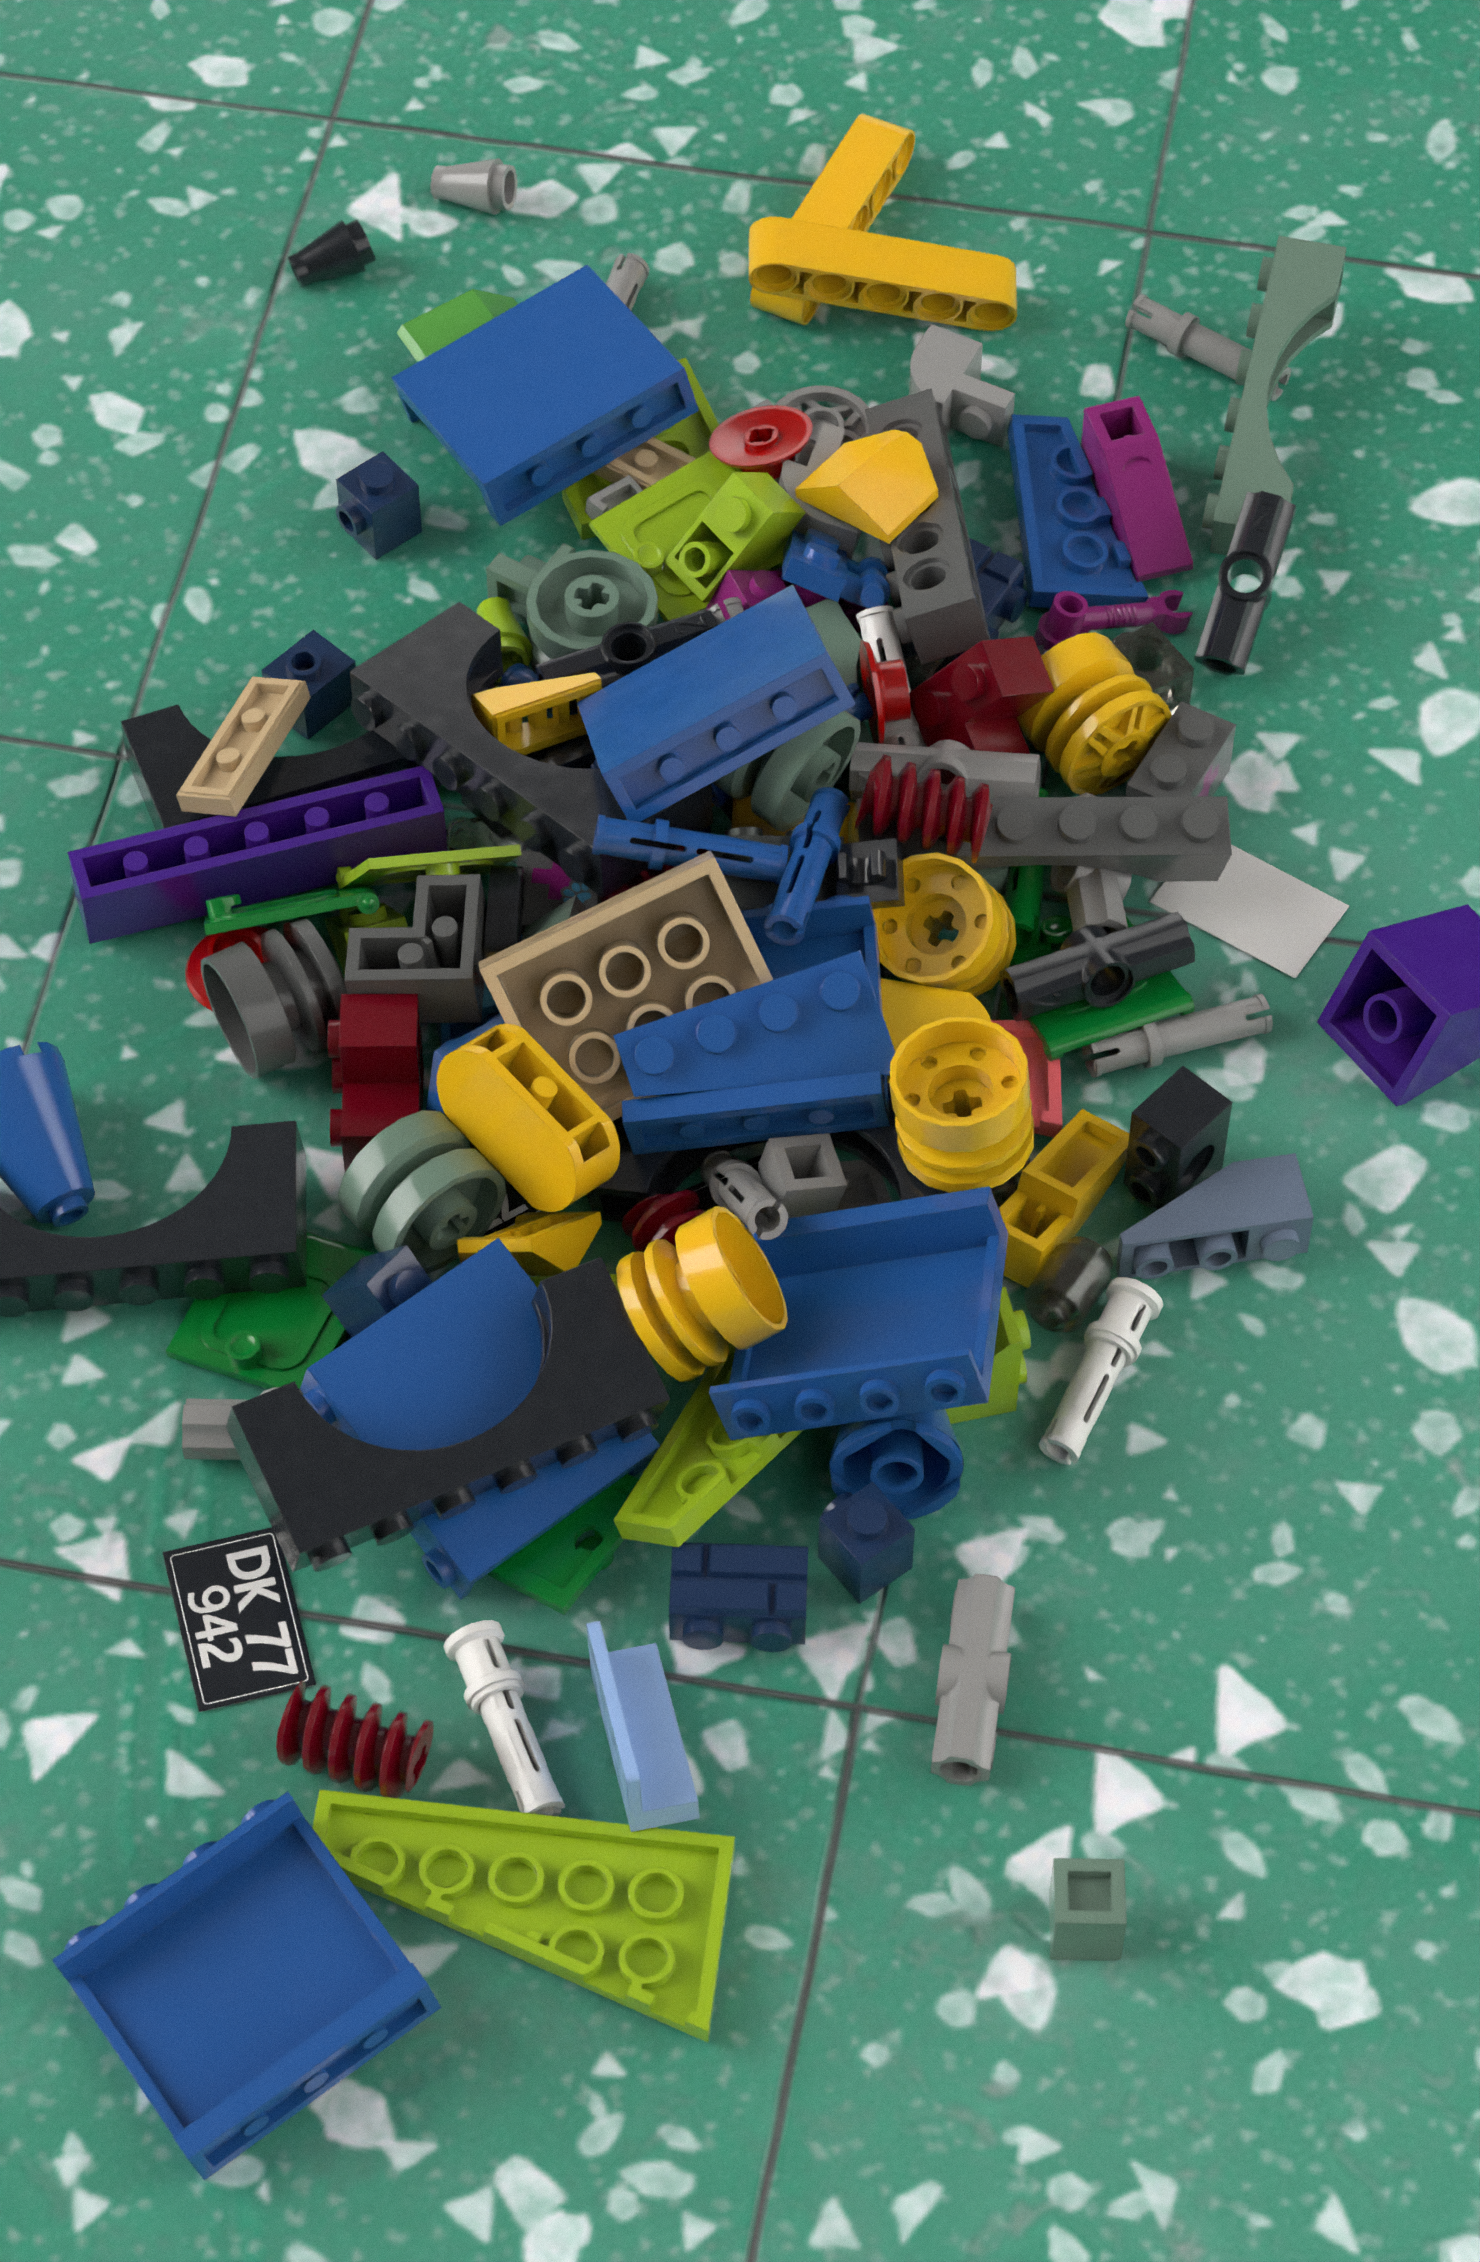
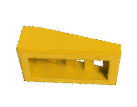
[471,672,602,755]

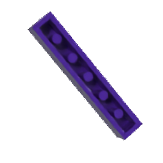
[67,766,448,944]

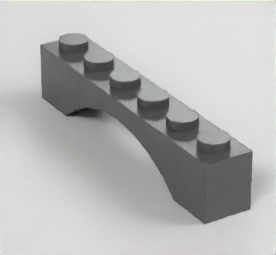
[848,796,1232,882]

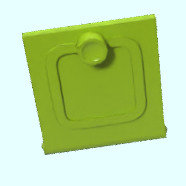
[589,450,790,622]
[336,844,522,889]

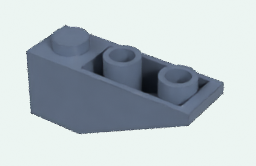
[1116,1153,1314,1279]

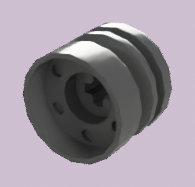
[201,917,348,1079]

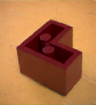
[909,636,1054,785]
[328,993,425,1172]

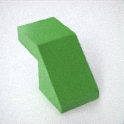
[397,289,518,362]

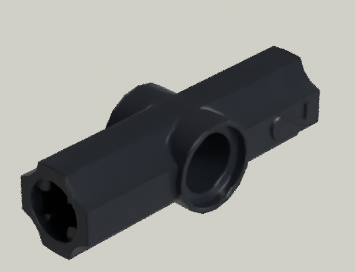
[1194,491,1296,676]
[535,609,717,714]
[999,912,1195,1022]

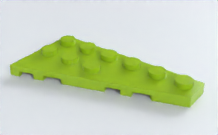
[614,1342,803,1548]
[312,1789,735,2043]

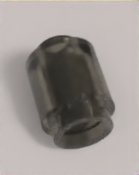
[1024,1236,1113,1332]

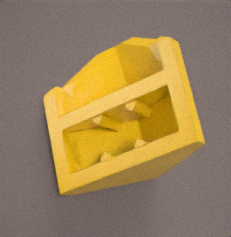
[795,429,939,544]
[457,1211,602,1276]

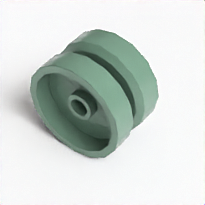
[526,550,658,673]
[712,710,861,832]
[338,1110,506,1274]

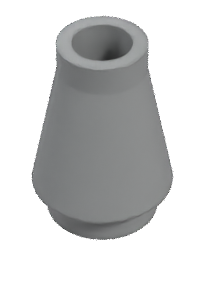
[431,158,517,215]

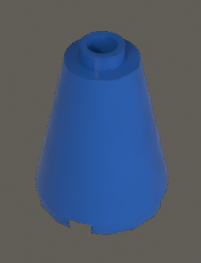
[0,1042,95,1227]
[829,1409,964,1519]

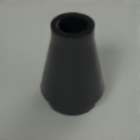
[288,219,376,288]

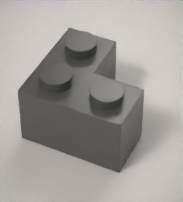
[344,874,487,1023]

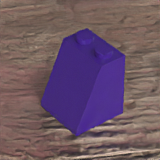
[1317,904,1480,1107]

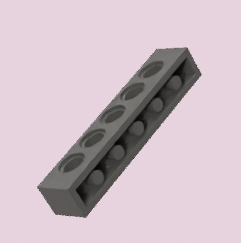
[860,388,990,664]

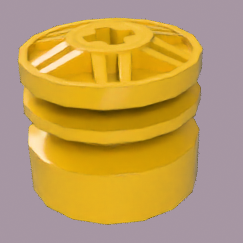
[1017,632,1172,795]
[872,852,1017,997]
[889,1016,1034,1193]
[616,1206,788,1382]

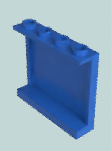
[392,264,699,526]
[577,584,856,822]
[622,895,890,1155]
[709,1186,1008,1440]
[300,1238,660,1600]
[52,1791,441,2181]

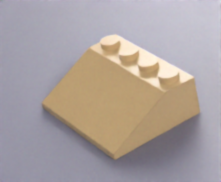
[479,851,773,1121]

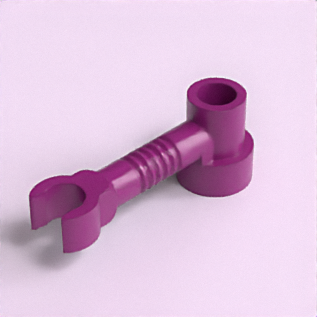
[1033,590,1193,650]

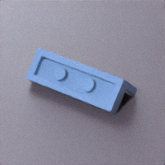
[586,1621,699,1832]

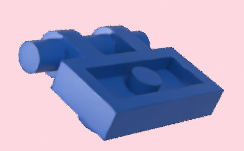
[782,529,890,609]

